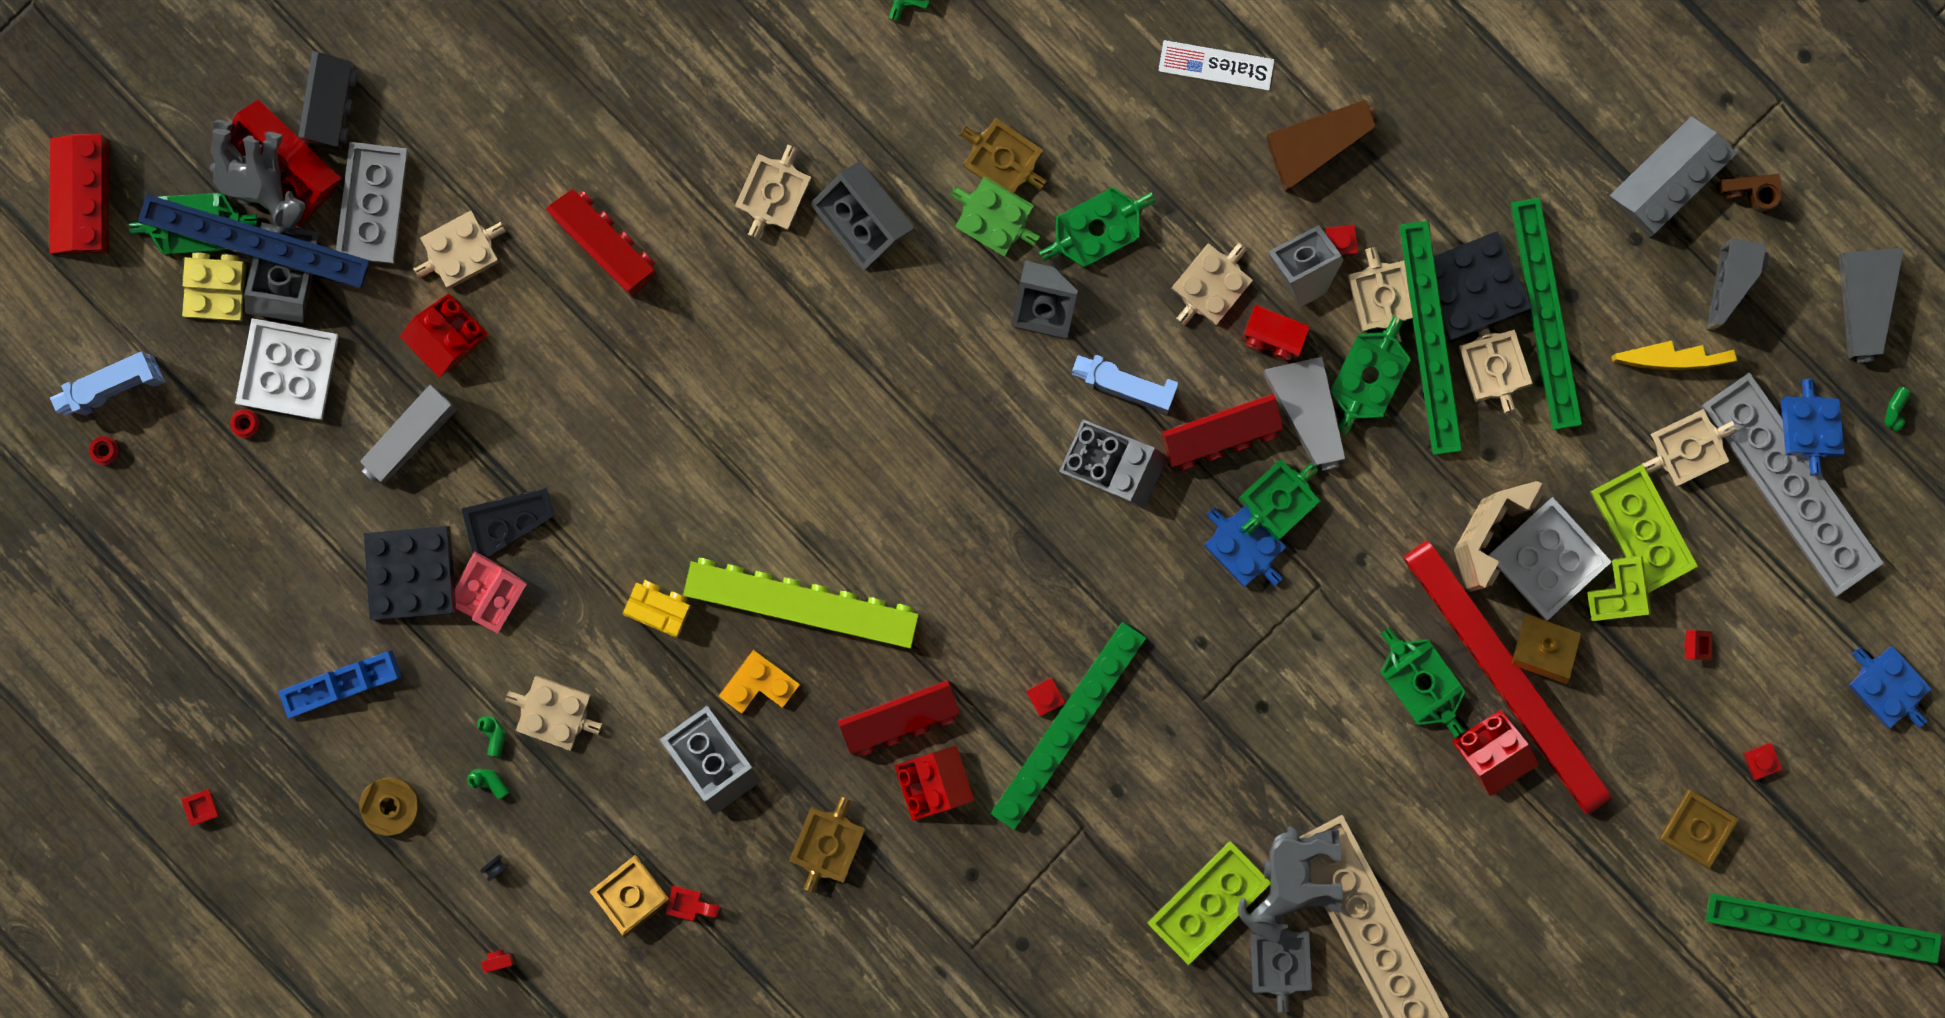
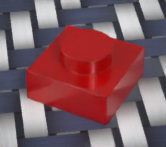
[1325,225,1358,256]
[1684,630,1712,660]
[1026,677,1065,717]
[1742,742,1782,780]
[181,789,220,826]
[481,949,515,973]

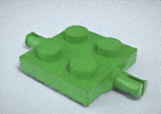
[950,176,1040,256]

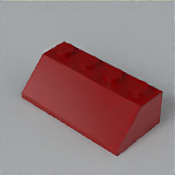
[231,99,341,228]
[50,134,109,254]
[545,189,657,298]
[1160,394,1283,471]
[837,680,960,758]

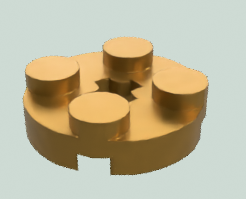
[359,777,419,836]

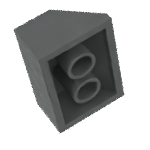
[298,51,359,151]
[810,161,914,271]

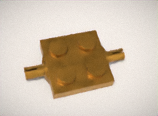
[959,118,1047,193]
[789,796,865,893]

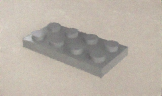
[336,142,409,264]

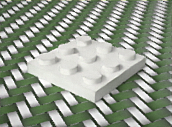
[235,318,339,420]
[1488,497,1611,621]

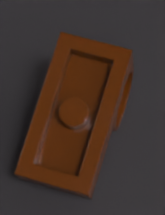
[1717,174,1781,213]

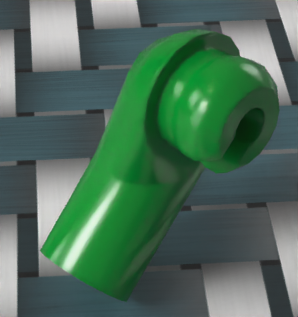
[1884,387,1911,432]
[477,715,506,757]
[467,768,510,800]

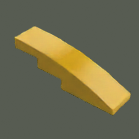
[1611,341,1737,370]

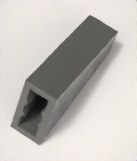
[1839,248,1903,363]

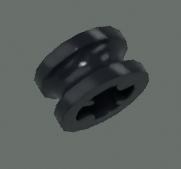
[480,855,509,882]

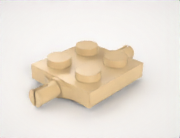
[735,145,811,239]
[414,210,506,290]
[1171,243,1253,326]
[1348,247,1413,343]
[1458,328,1532,414]
[1642,409,1738,486]
[505,675,602,751]

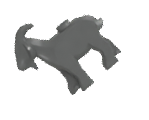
[210,119,305,234]
[1238,826,1343,943]

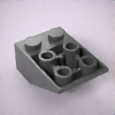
[1059,419,1168,509]

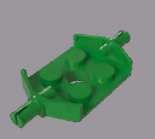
[1038,186,1156,268]
[129,193,258,256]
[1330,315,1411,435]
[1380,627,1465,738]

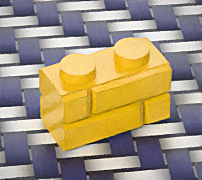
[623,580,691,638]

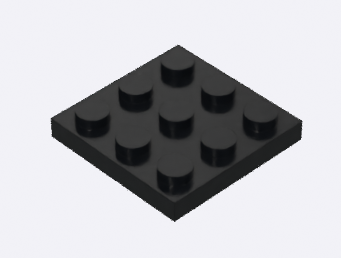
[1434,231,1532,343]
[364,526,456,620]

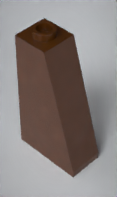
[1266,100,1378,192]

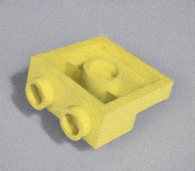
[182,253,247,322]

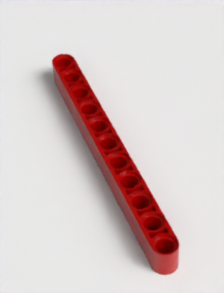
[1403,540,1612,816]

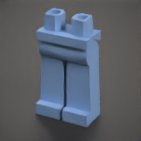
[50,351,165,416]
[1072,355,1178,415]

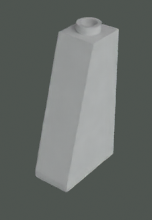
[1263,357,1345,470]
[360,385,458,484]

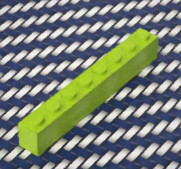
[683,558,919,649]

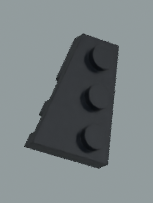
[461,487,554,558]

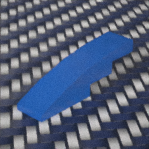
[278,650,402,719]

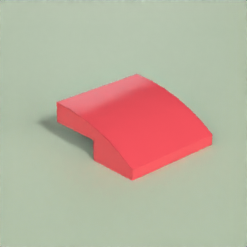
[455,552,527,634]

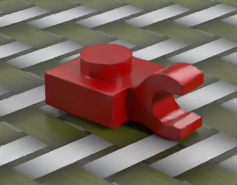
[666,885,720,921]

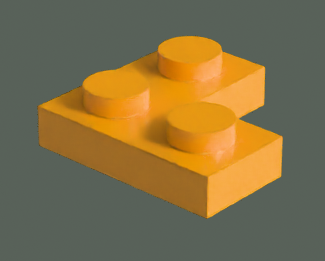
[719,650,800,714]

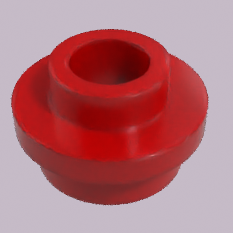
[230,409,260,438]
[89,436,119,465]

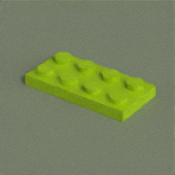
[1590,464,1698,593]
[1147,841,1270,965]

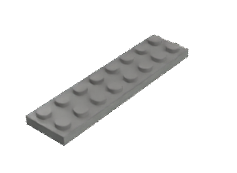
[1700,373,1884,597]

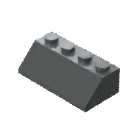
[1608,116,1737,238]

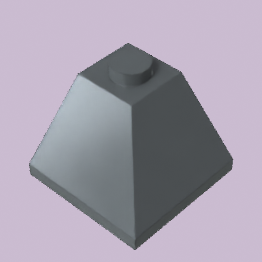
[1268,225,1343,307]
[1011,261,1078,338]

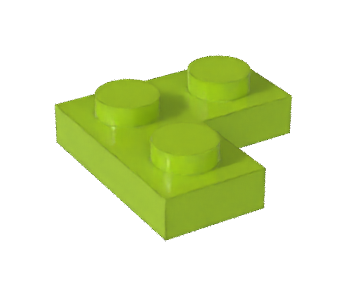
[1588,556,1651,621]

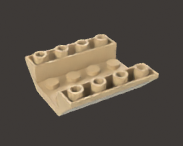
[1454,481,1543,592]

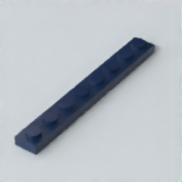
[138,194,370,289]

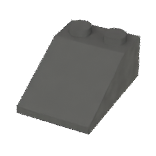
[244,223,320,323]
[1706,238,1769,331]
[660,706,761,815]

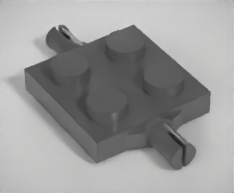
[1250,915,1312,1012]

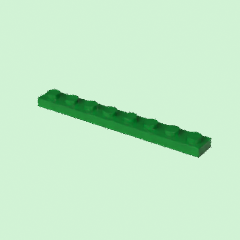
[1510,197,1582,431]
[1399,220,1463,455]
[990,622,1146,830]
[1705,893,1942,963]

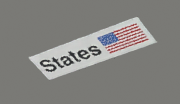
[1159,40,1274,90]

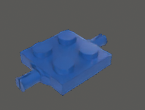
[1781,379,1844,476]
[1203,506,1286,588]
[1848,646,1931,729]

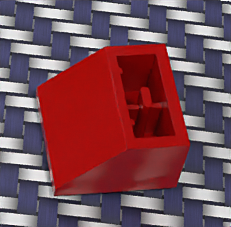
[399,293,488,378]
[1241,305,1309,363]
[1452,710,1539,796]
[894,745,975,821]

